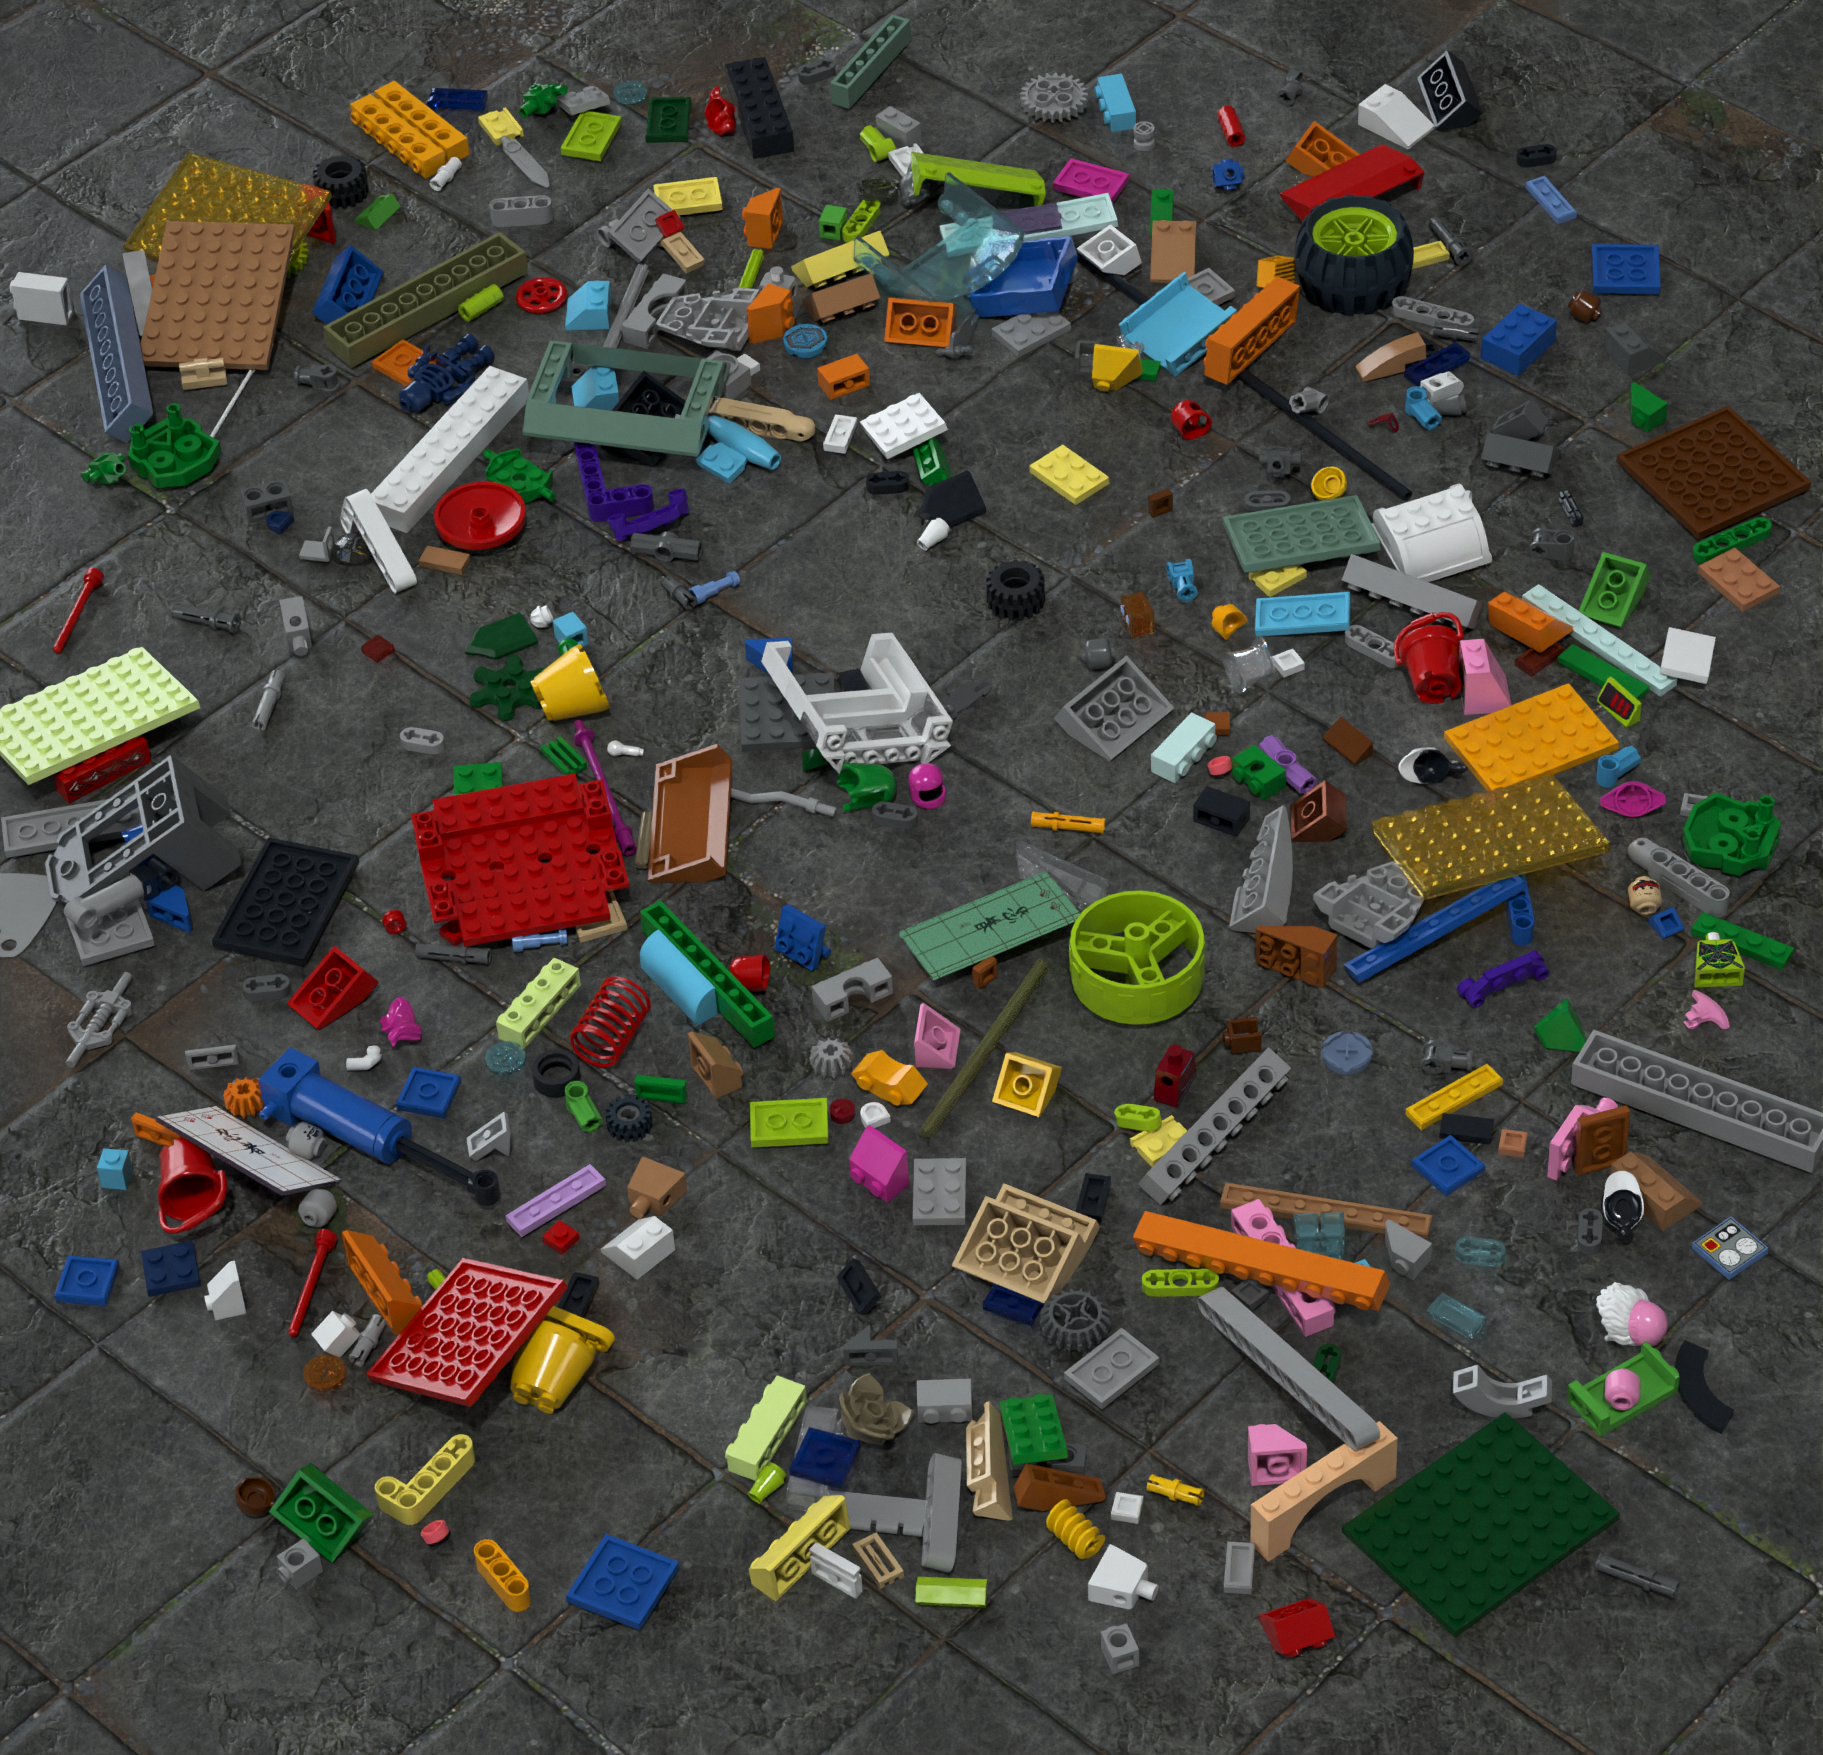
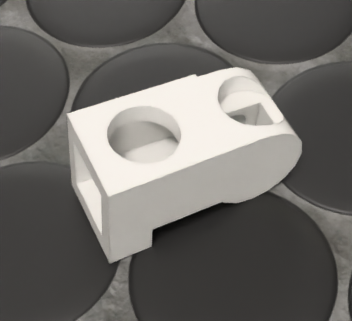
[1420,372,1464,407]

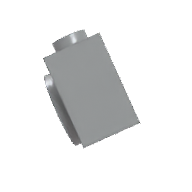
[706,351,751,400]

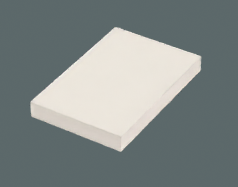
[1659,627,1716,684]

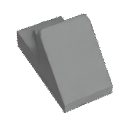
[467,1112,510,1161]

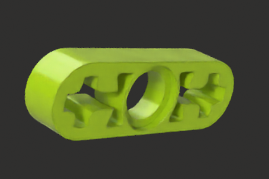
[842,198,881,243]
[1142,1269,1219,1297]

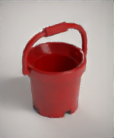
[1394,612,1464,704]
[158,1137,227,1234]

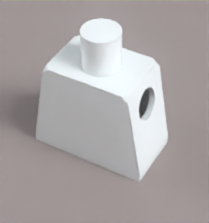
[1088,1544,1159,1609]

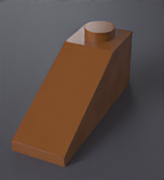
[1013,1464,1106,1511]

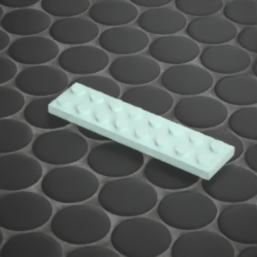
[940,193,1118,259]

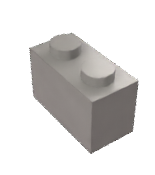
[875,106,922,148]
[917,1378,972,1423]

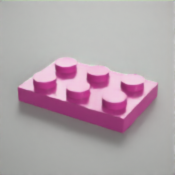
[1053,158,1129,204]

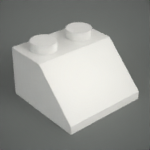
[1077,224,1142,275]
[601,1216,675,1280]

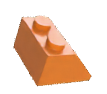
[742,188,783,249]
[746,283,795,344]

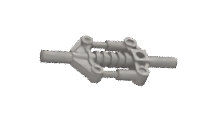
[65,972,133,1068]

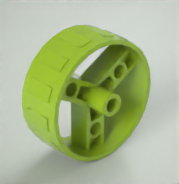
[1069,890,1205,1025]

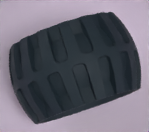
[1294,195,1414,316]

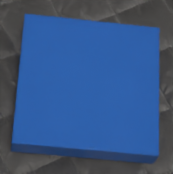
[396,1067,461,1119]
[1411,1135,1485,1196]
[54,1255,120,1306]

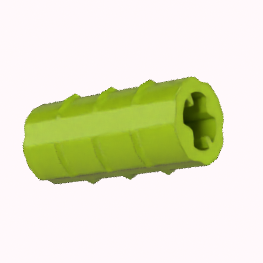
[458,284,504,322]

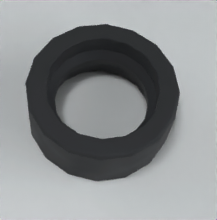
[531,1049,581,1098]

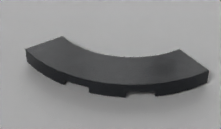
[1676,1340,1734,1434]

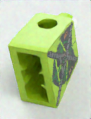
[1694,932,1745,988]

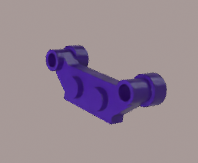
[607,488,689,541]
[1457,950,1550,1008]

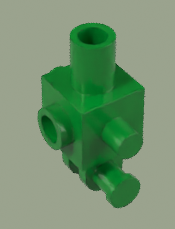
[518,83,568,118]
[81,452,126,485]

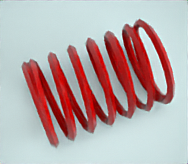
[569,977,651,1067]

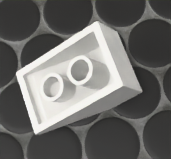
[1358,84,1435,149]

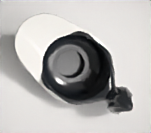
[1399,747,1468,784]
[1603,1171,1644,1243]

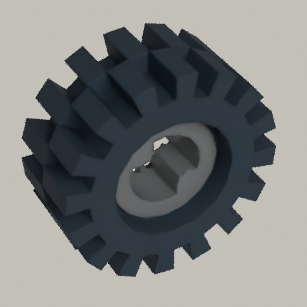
[605,1094,653,1143]

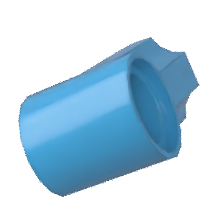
[1405,386,1442,431]
[1596,746,1641,788]

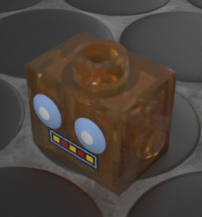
[1120,591,1154,638]

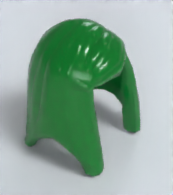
[837,763,897,812]

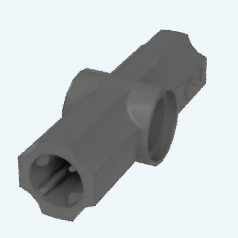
[631,531,703,562]

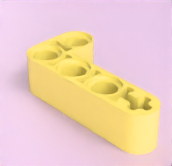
[375,1434,475,1525]

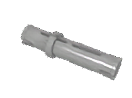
[251,670,285,731]

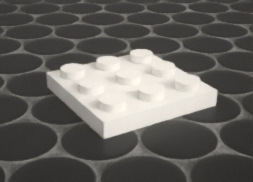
[860,393,948,459]

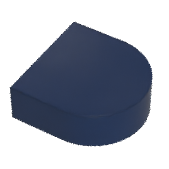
[266,511,294,534]

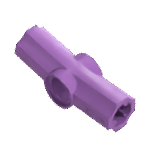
[1259,735,1317,795]

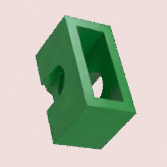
[1232,745,1286,801]

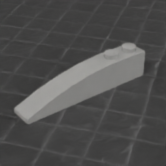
[1229,805,1293,933]

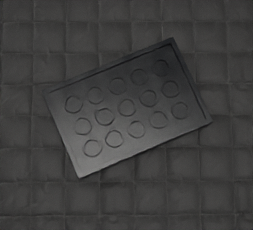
[212,837,359,966]

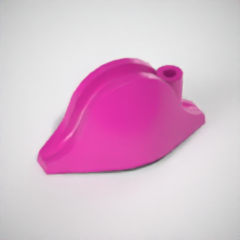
[1600,781,1666,817]

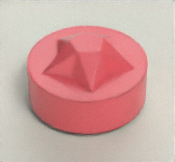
[1207,756,1232,775]
[421,1520,450,1544]

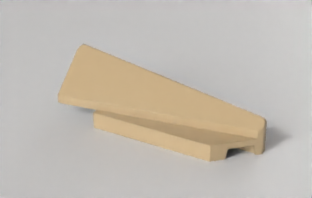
[966,1401,1013,1521]

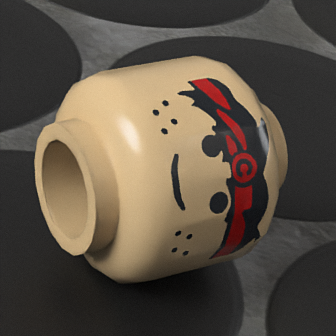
[1628,876,1662,915]

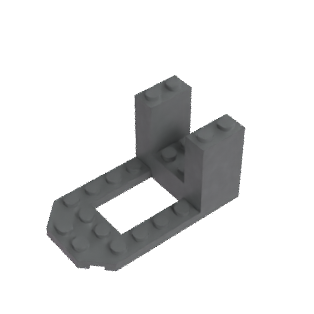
[45,755,242,904]

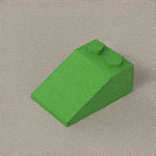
[1579,552,1651,629]

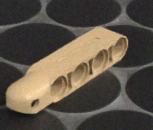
[708,398,815,442]

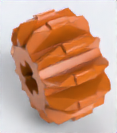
[223,1076,264,1119]

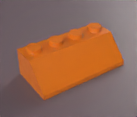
[342,1230,423,1335]

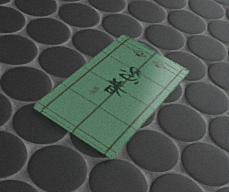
[899,871,1081,980]

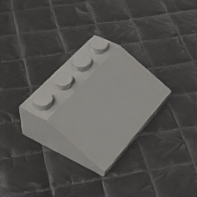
[1054,655,1174,761]

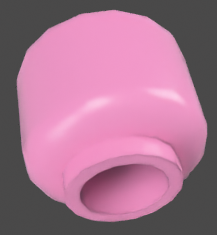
[1604,1369,1641,1410]

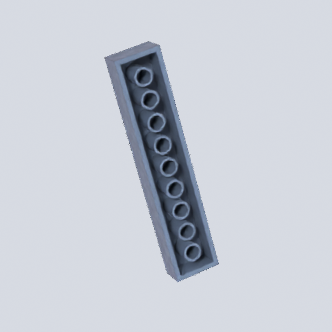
[80,265,153,443]

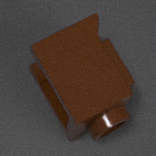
[1223,1017,1262,1054]

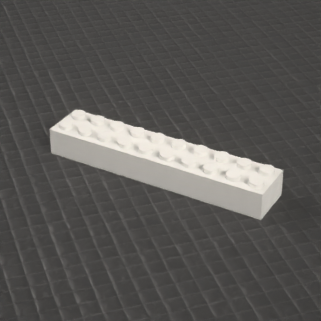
[371,366,529,533]

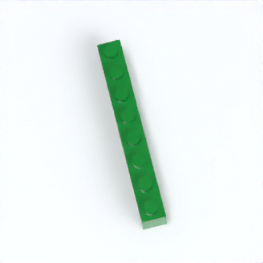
[640,900,775,1048]

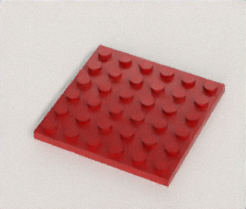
[366,1258,568,1407]

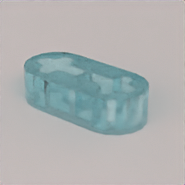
[1455,1237,1506,1267]

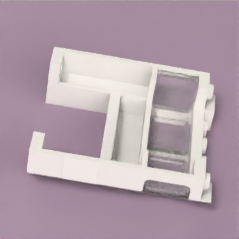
[761,633,953,774]

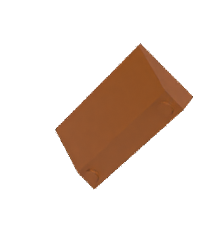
[648,744,733,883]

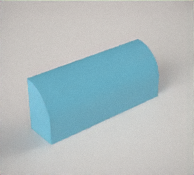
[640,929,718,1026]

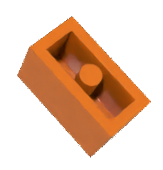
[817,353,870,400]

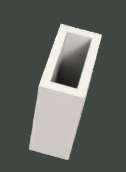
[10,272,74,325]

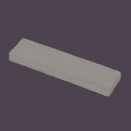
[122,250,152,338]

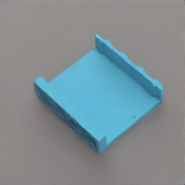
[1119,272,1237,377]

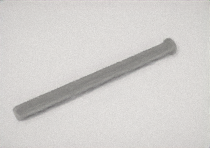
[603,264,649,348]

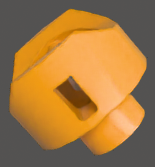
[1211,604,1248,640]

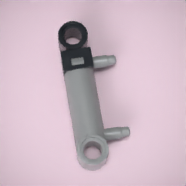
[64,857,179,935]

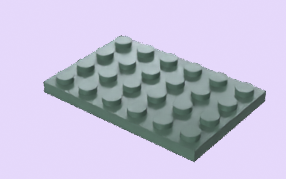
[1223,495,1381,573]

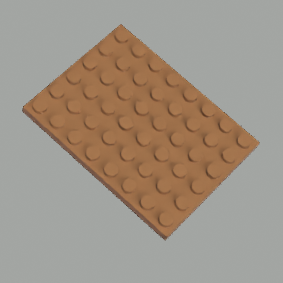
[140,221,296,370]

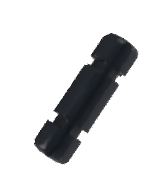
[1558,490,1584,527]

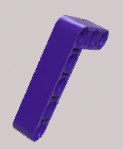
[574,442,654,522]

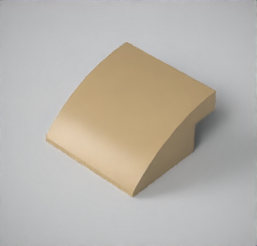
[952,1183,1100,1304]

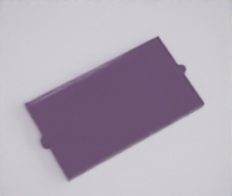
[994,203,1062,239]

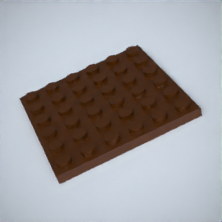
[1616,405,1811,540]

